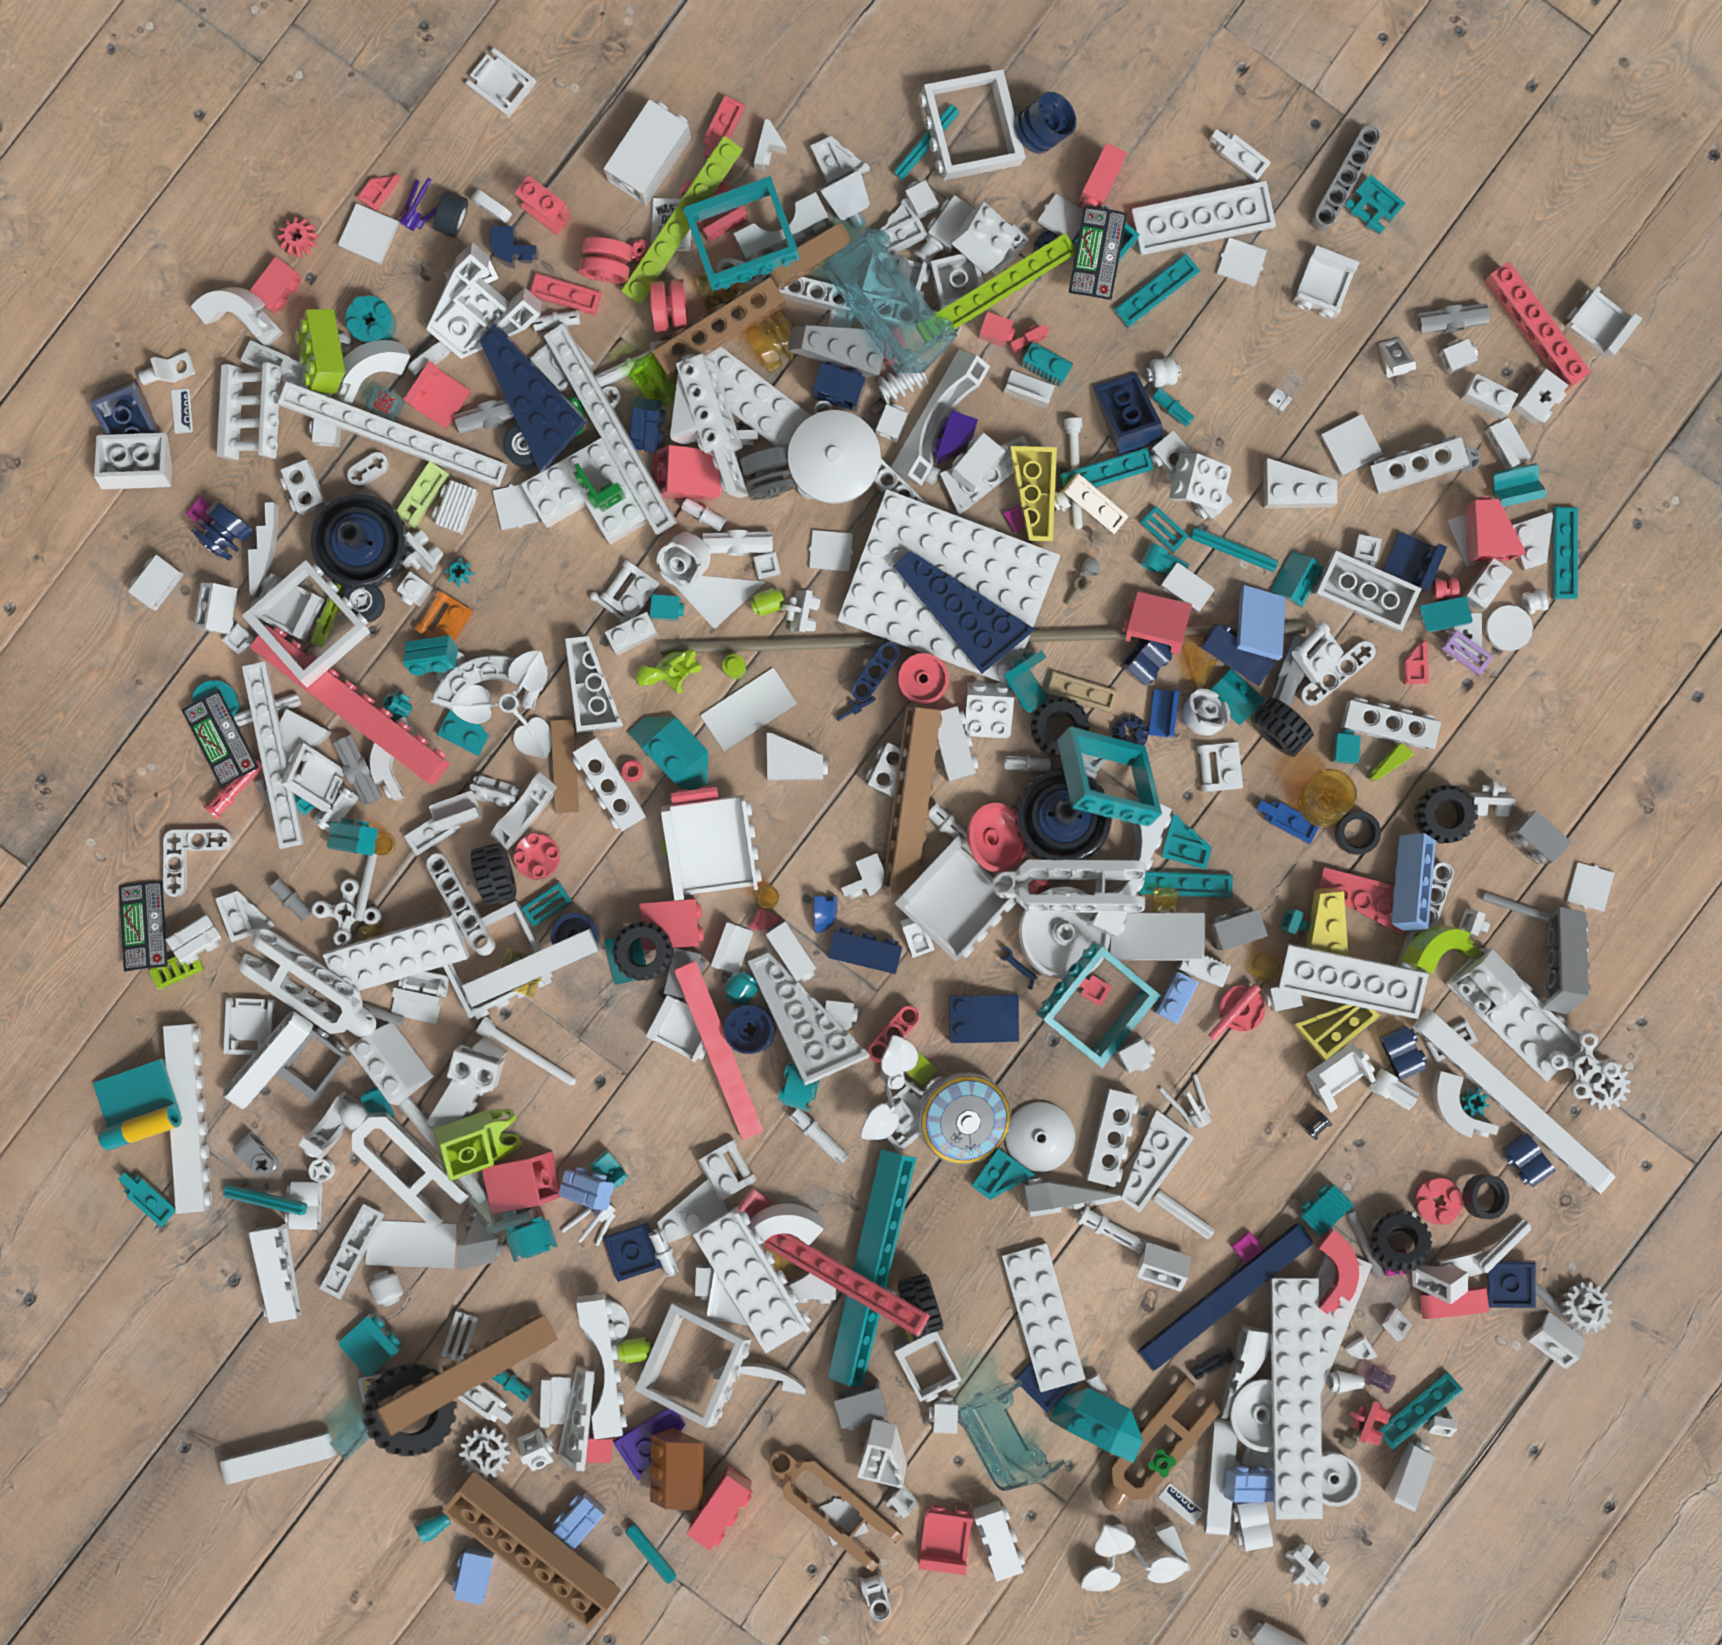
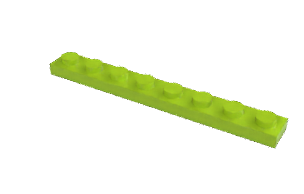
[620,136,743,304]
[915,233,1076,346]

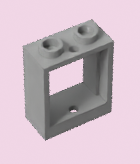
[276,1027,351,1101]

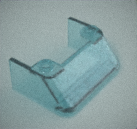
[958,1380,1065,1491]

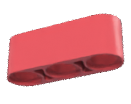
[868,1005,919,1062]
[1419,1287,1489,1319]

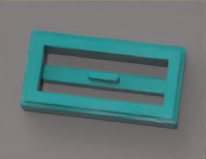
[1139,505,1189,554]
[521,882,572,927]

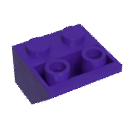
[933,411,978,464]

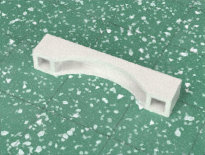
[891,350,990,486]
[1086,804,1172,936]
[695,1265,836,1304]
[577,1293,627,1439]

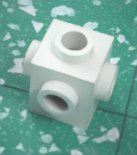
[517,1429,554,1471]

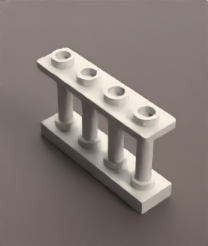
[217,362,281,461]

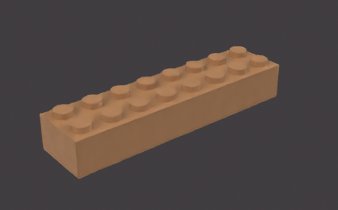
[442,1472,621,1629]

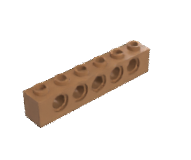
[652,277,786,379]

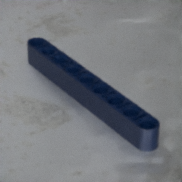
[1137,1223,1314,1371]

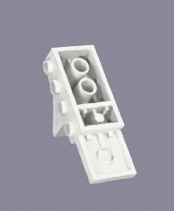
[670,354,748,498]

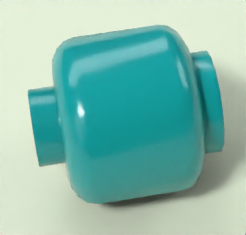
[723,970,758,1005]

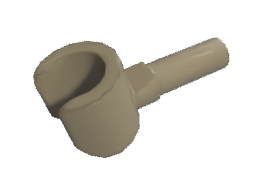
[1065,575,1091,605]
[1340,1422,1365,1449]

